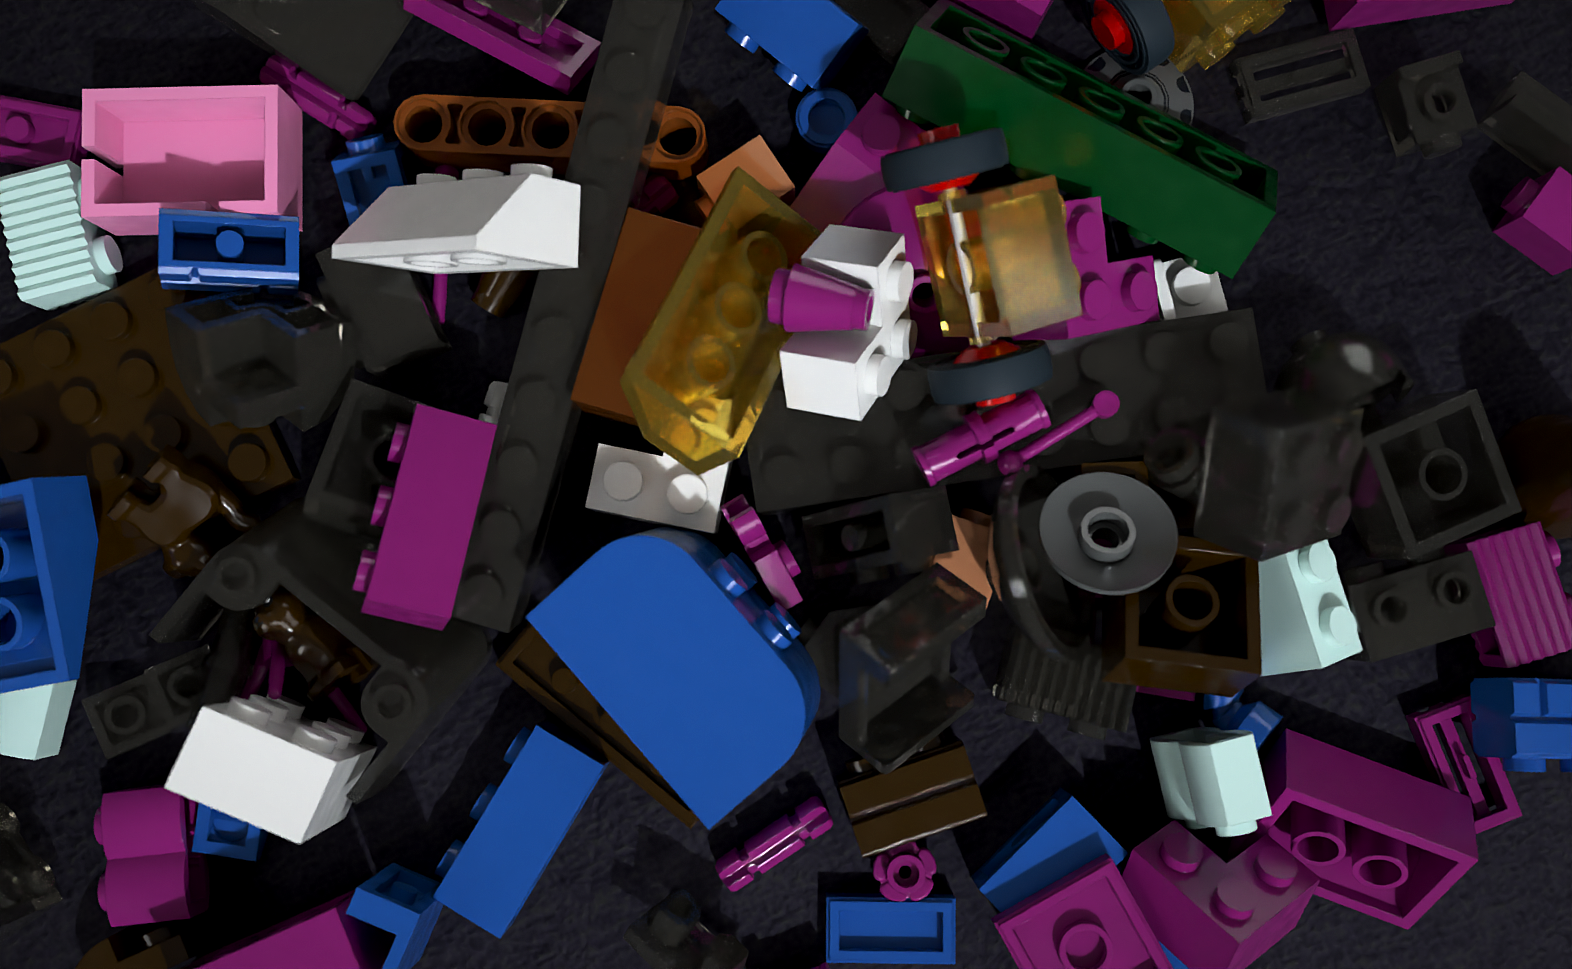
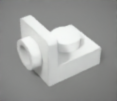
[1147,258,1228,333]

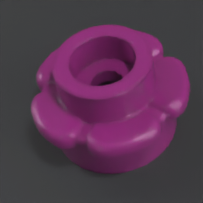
[873,841,937,902]

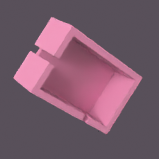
[81,84,303,236]

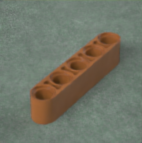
[393,94,709,180]

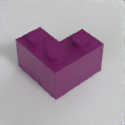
[997,196,1160,341]
[1122,820,1321,969]

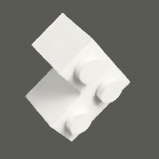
[779,224,918,421]
[585,392,742,536]

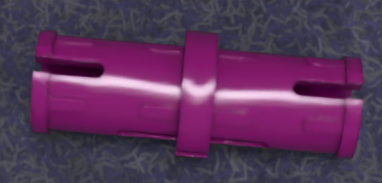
[911,388,1051,487]

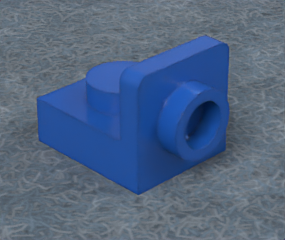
[331,133,408,226]

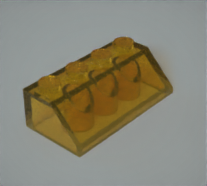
[619,166,822,475]

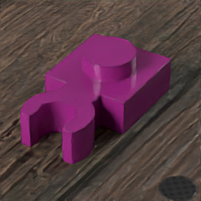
[720,494,803,610]

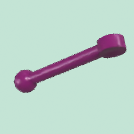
[997,390,1120,476]

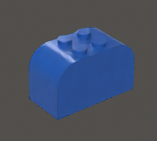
[525,526,821,830]

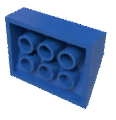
[0,476,99,694]

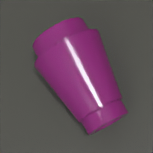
[768,263,874,332]

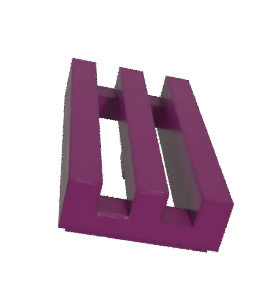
[1405,693,1523,834]

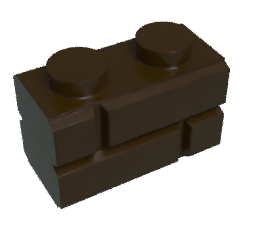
[836,730,987,858]

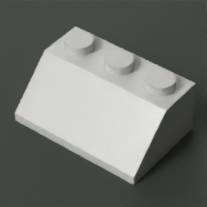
[332,164,581,274]

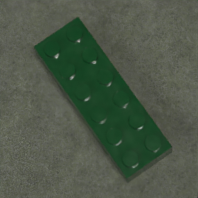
[882,0,1278,279]

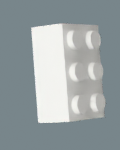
[164,694,377,844]

